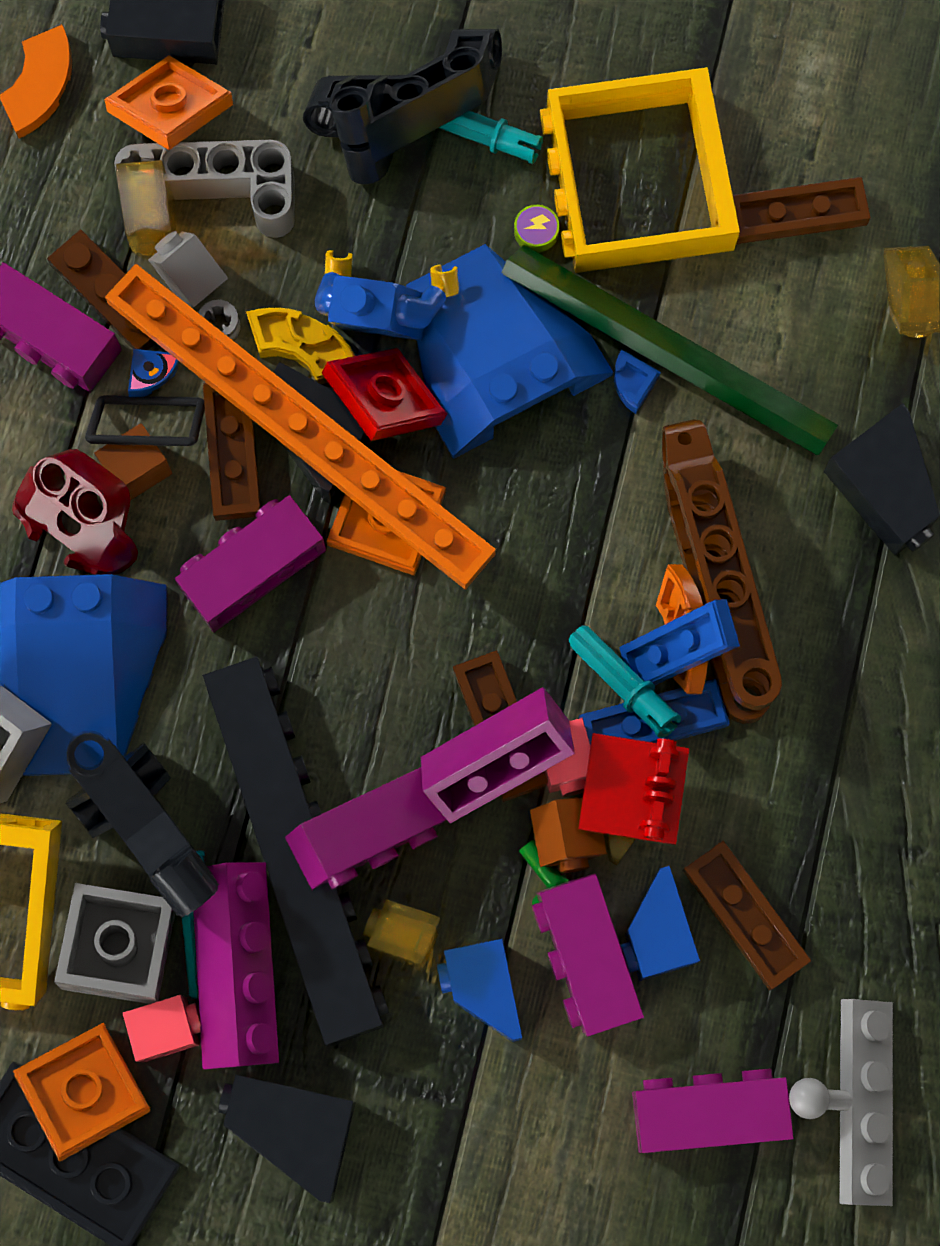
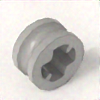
[199,299,240,341]

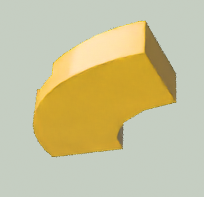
[246,308,355,384]

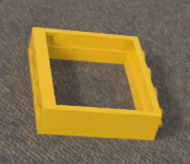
[540,67,740,273]
[0,813,62,1010]

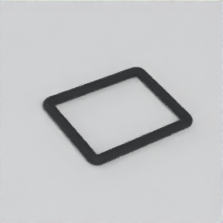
[85,395,205,446]

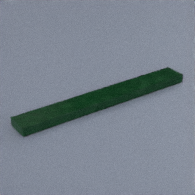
[501,245,838,455]

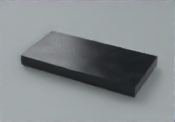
[0,1061,182,1246]

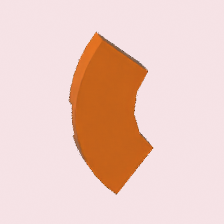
[0,24,72,139]
[656,564,708,694]

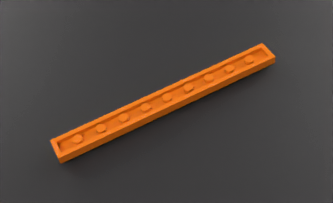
[105,264,496,590]

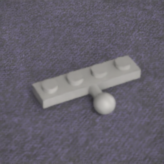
[789,999,893,1206]

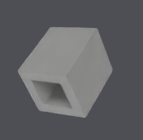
[148,231,228,307]

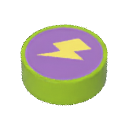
[514,205,559,253]

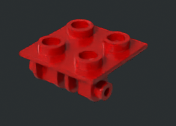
[578,733,689,845]

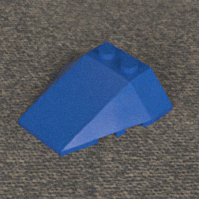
[406,244,613,459]
[0,574,167,776]

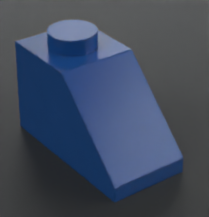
[620,866,700,981]
[436,939,522,1042]

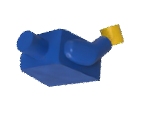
[315,250,459,341]

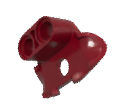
[12,449,138,575]

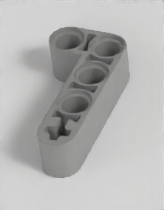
[114,140,295,238]

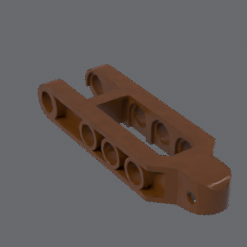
[662,419,782,724]

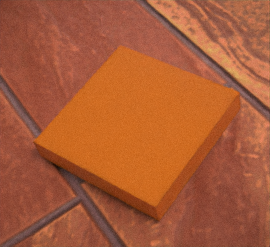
[104,55,233,150]
[326,471,446,576]
[13,1022,150,1162]

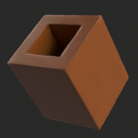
[94,423,173,501]
[530,797,607,873]

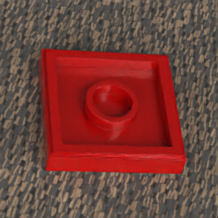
[322,348,447,441]

